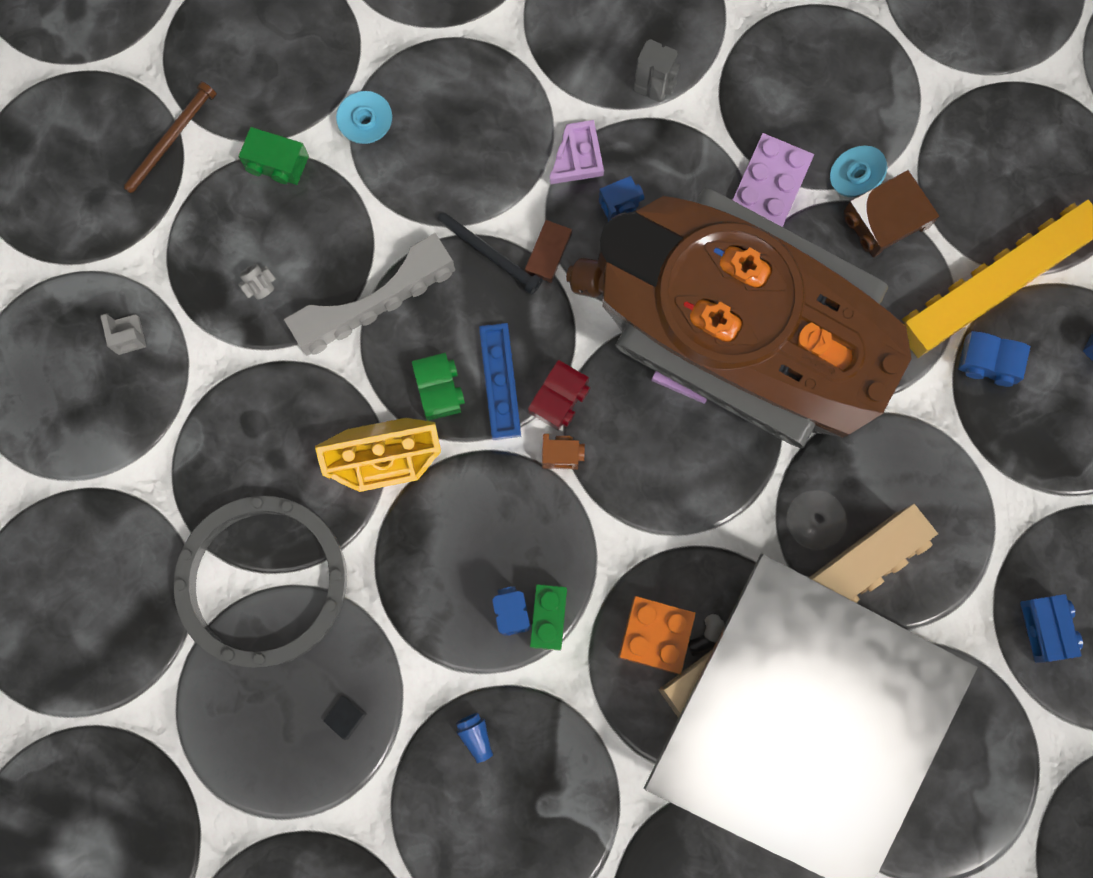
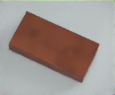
[525,220,572,283]

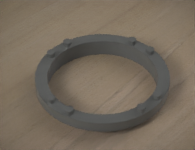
[174,496,347,668]

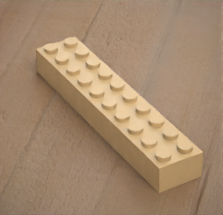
[658,504,938,718]

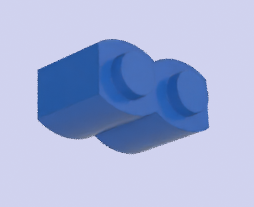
[958,331,1031,387]

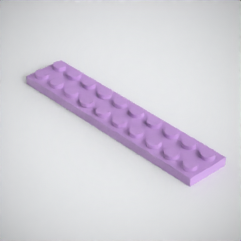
[652,133,814,404]

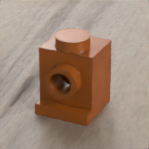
[542,434,585,470]

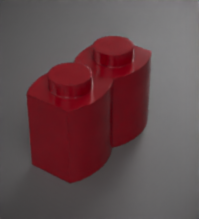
[528,360,591,431]

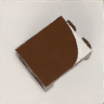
[844,170,940,258]

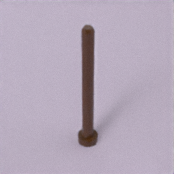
[124,81,217,193]

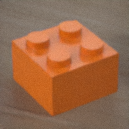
[618,596,696,674]

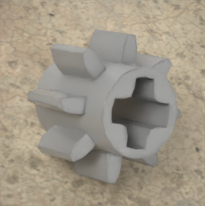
[238,263,276,300]

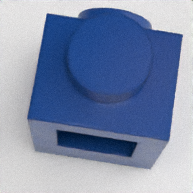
[599,176,645,224]

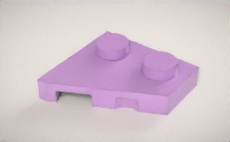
[550,120,604,184]

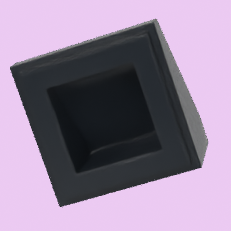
[323,695,367,740]

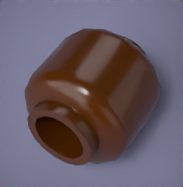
[566,258,604,298]

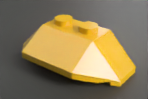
[315,418,441,492]

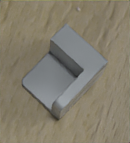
[101,314,146,355]

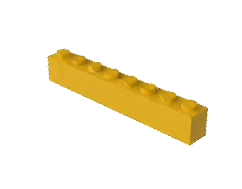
[902,199,1093,358]

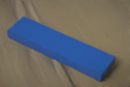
[479,323,522,440]

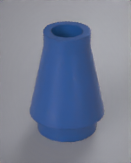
[456,713,493,763]

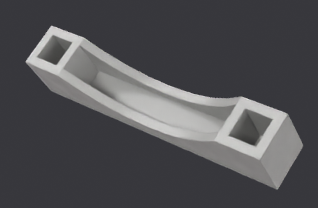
[284,233,455,356]

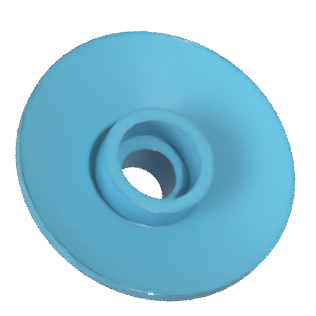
[336,91,392,144]
[830,145,887,197]

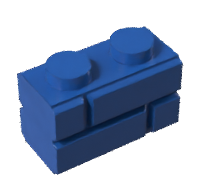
[492,586,531,636]
[1020,594,1083,663]

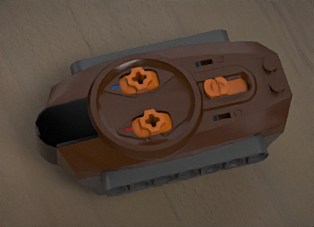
[597,188,912,448]

